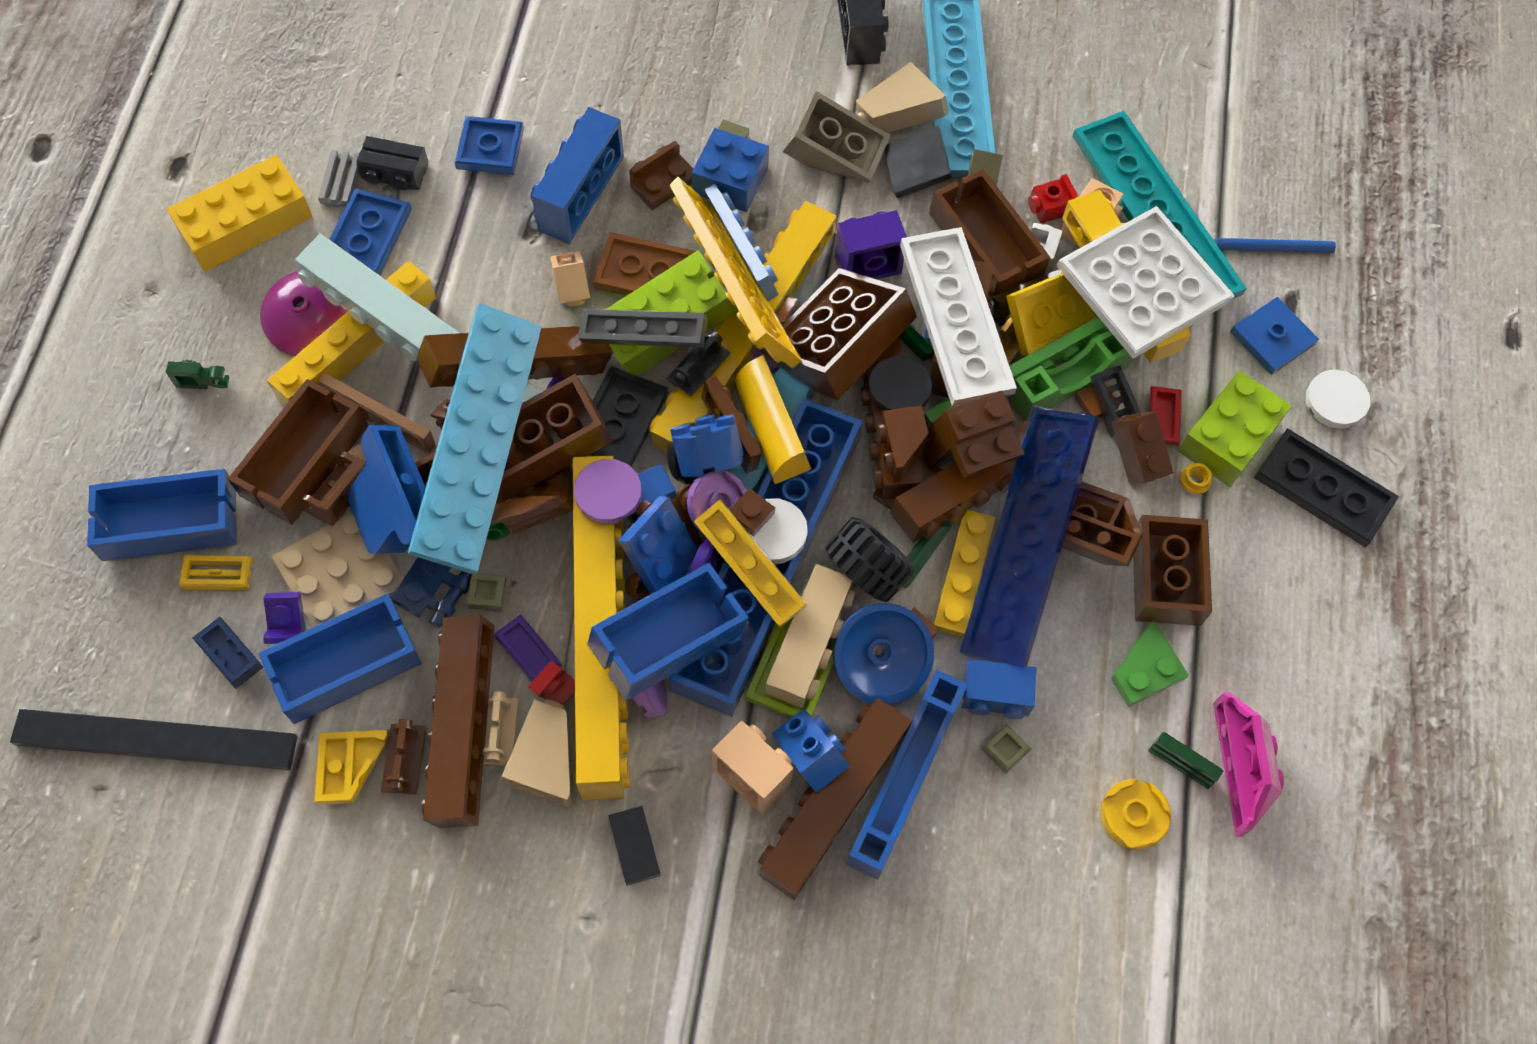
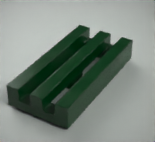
[1148,732,1224,789]

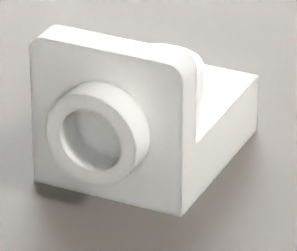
[1031,223,1062,275]

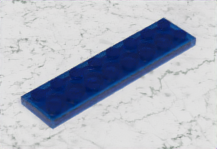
[960,407,1099,668]

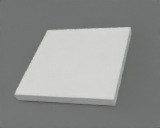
[1057,206,1235,359]

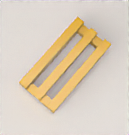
[179,555,254,591]

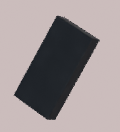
[608,806,661,886]

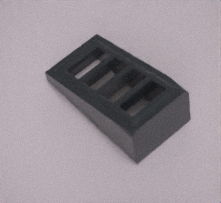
[1090,365,1141,438]

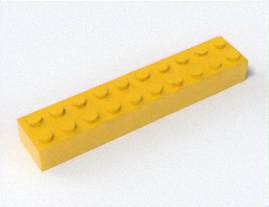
[573,456,630,801]

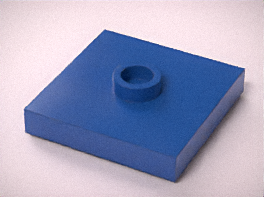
[454,116,524,175]
[1230,297,1319,375]

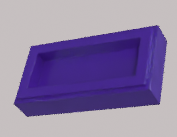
[494,614,562,683]

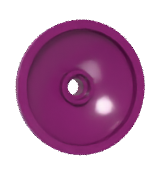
[260,271,349,356]

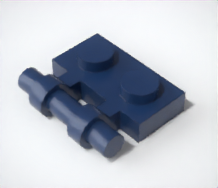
[391,557,472,629]

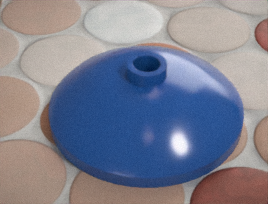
[833,603,934,705]

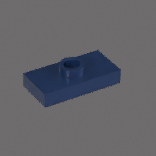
[192,616,263,689]

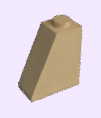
[855,62,949,133]
[501,699,573,808]

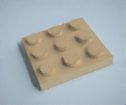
[271,512,404,627]

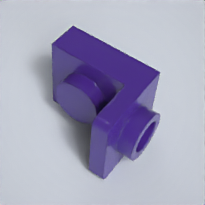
[263,592,306,645]

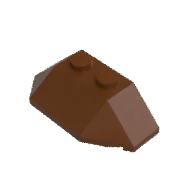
[1009,477,1143,566]

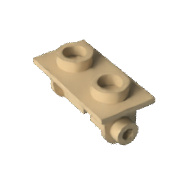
[483,691,519,766]

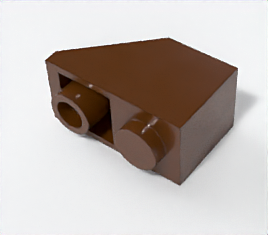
[877,406,928,483]

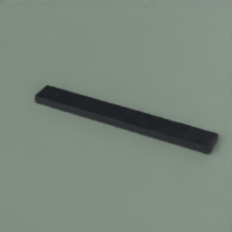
[10,709,298,770]

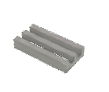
[318,150,359,207]

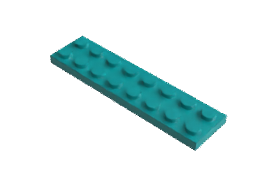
[1072,110,1247,299]

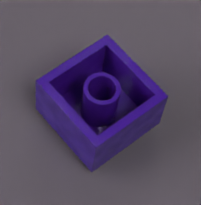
[834,210,907,280]

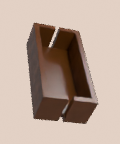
[929,169,1050,300]
[227,379,369,525]

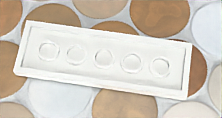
[900,227,1017,407]

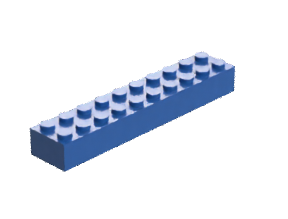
[669,398,863,717]

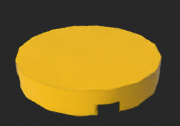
[1100,779,1172,850]

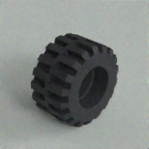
[825,517,915,602]

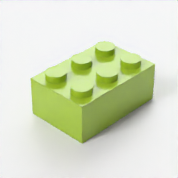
[1178,370,1293,488]

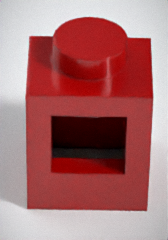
[1028,174,1079,224]

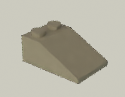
[783,91,891,183]

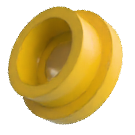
[1180,463,1213,494]

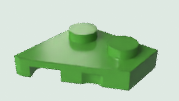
[1111,620,1189,707]

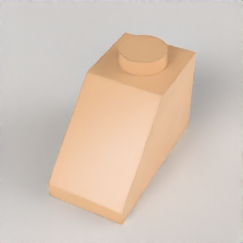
[550,251,590,306]

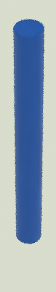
[1215,238,1336,253]

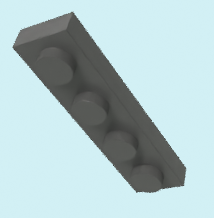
[578,309,708,348]

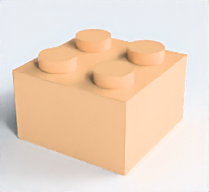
[712,720,794,816]

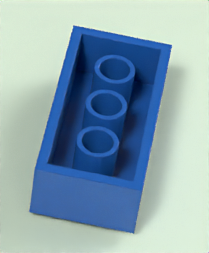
[530,107,624,244]

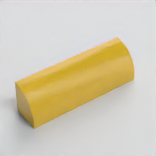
[735,355,811,484]

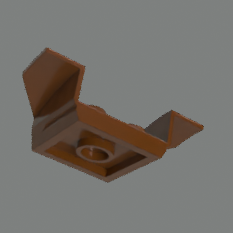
[491,465,573,534]

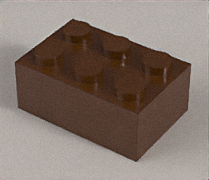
[1133,515,1212,626]

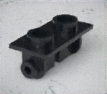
[666,332,731,397]

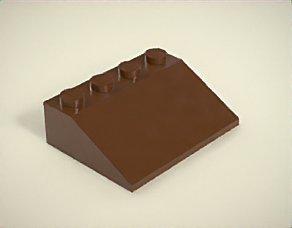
[760,268,917,400]

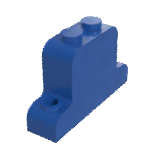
[348,425,426,554]

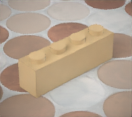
[765,564,856,709]

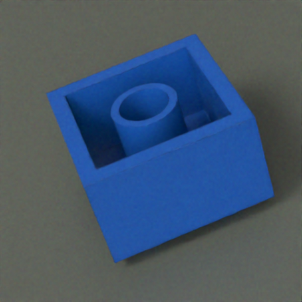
[692,128,769,212]

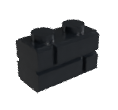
[356,136,429,190]

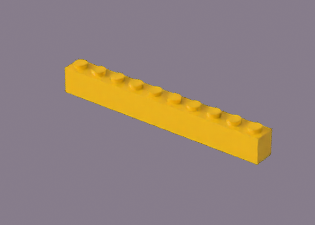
[649,201,837,453]

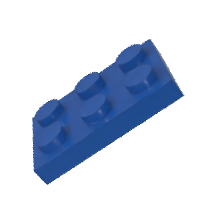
[618,496,698,595]

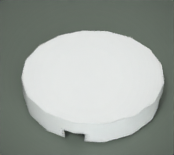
[1306,369,1370,429]
[749,499,808,564]

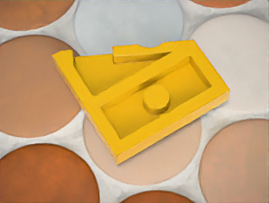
[314,730,390,805]

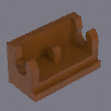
[301,451,366,527]

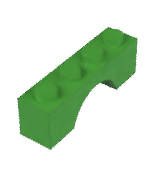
[1009,330,1132,420]

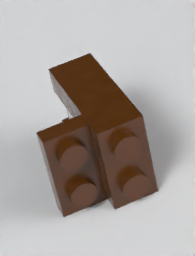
[922,390,1025,478]

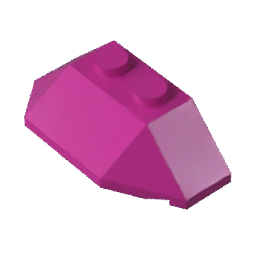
[1213,692,1284,837]

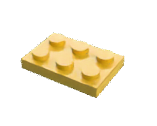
[1006,273,1096,356]

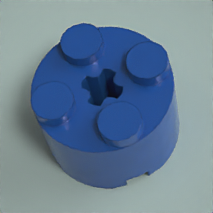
[670,415,744,477]

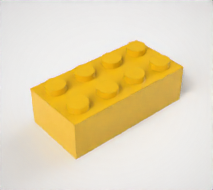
[166,154,313,272]

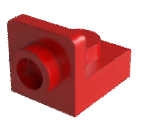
[528,661,575,705]

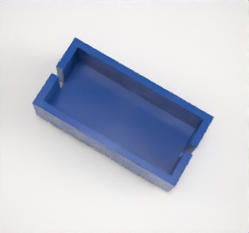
[87,468,237,561]
[587,563,749,701]
[258,593,422,724]

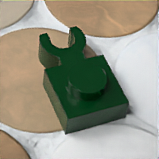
[166,360,230,389]

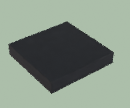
[884,126,953,198]

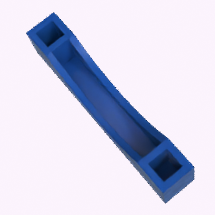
[846,669,968,880]

